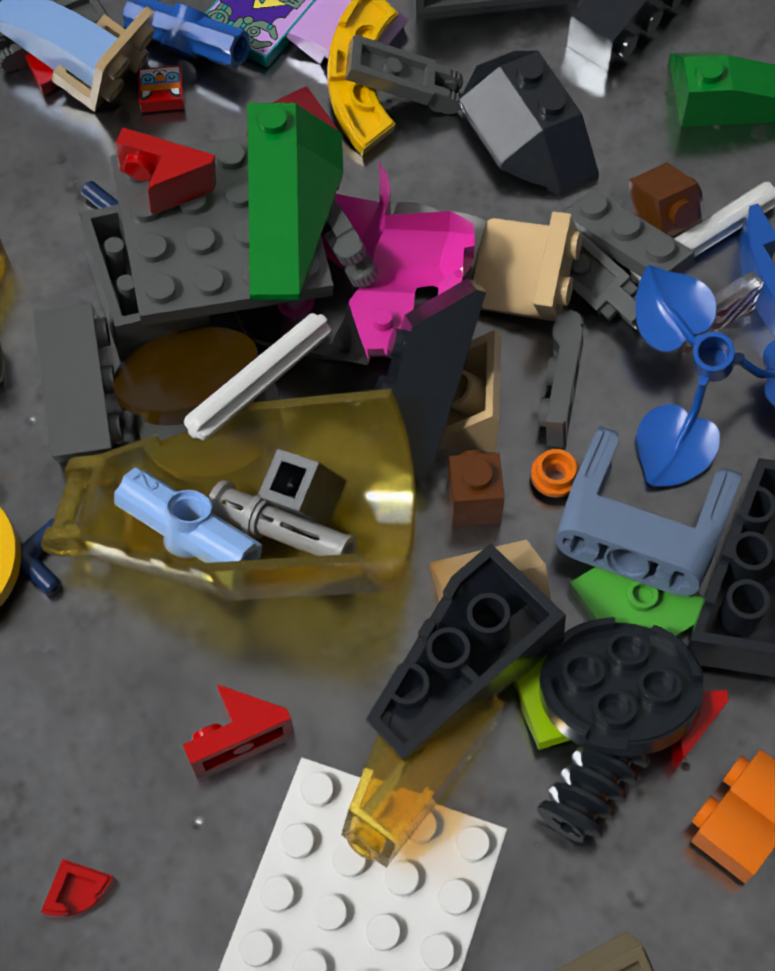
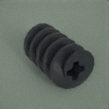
[537,747,651,843]

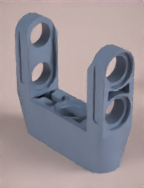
[555,426,742,596]

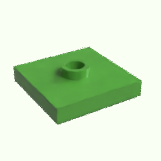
[568,567,704,638]

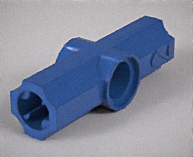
[122,0,250,69]

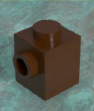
[628,162,703,237]
[447,450,505,527]

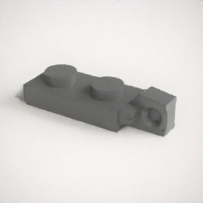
[569,229,638,330]

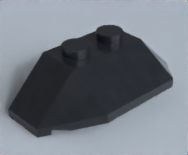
[459,51,599,196]
[373,279,486,483]

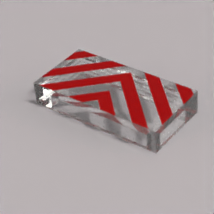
[678,271,764,355]

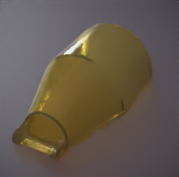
[41,389,416,600]

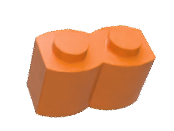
[691,749,775,884]

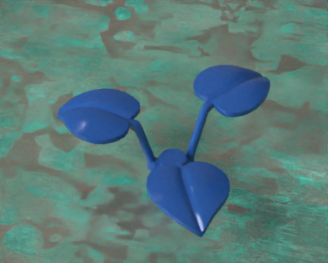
[635,265,775,487]

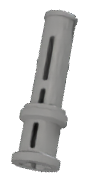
[208,480,357,568]

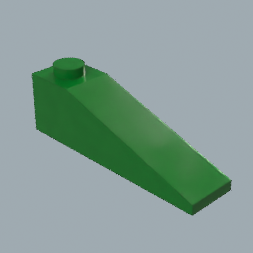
[669,52,775,127]
[247,103,344,300]

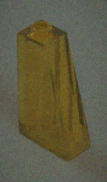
[341,696,505,868]

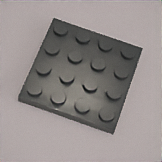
[110,136,333,326]

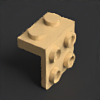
[52,6,155,112]
[473,211,582,321]

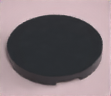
[539,617,704,756]

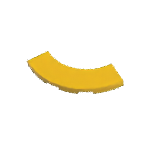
[327,0,399,156]

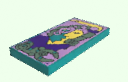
[205,0,316,68]

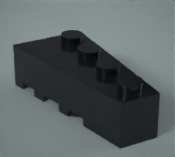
[567,0,682,71]
[686,458,775,677]

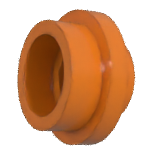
[531,449,580,498]

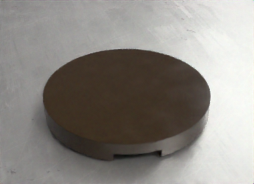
[113,327,259,425]

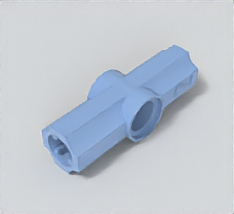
[114,467,262,582]

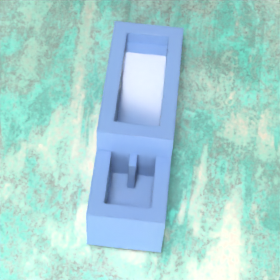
[0,0,118,87]

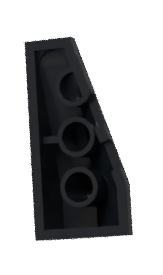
[366,543,566,762]

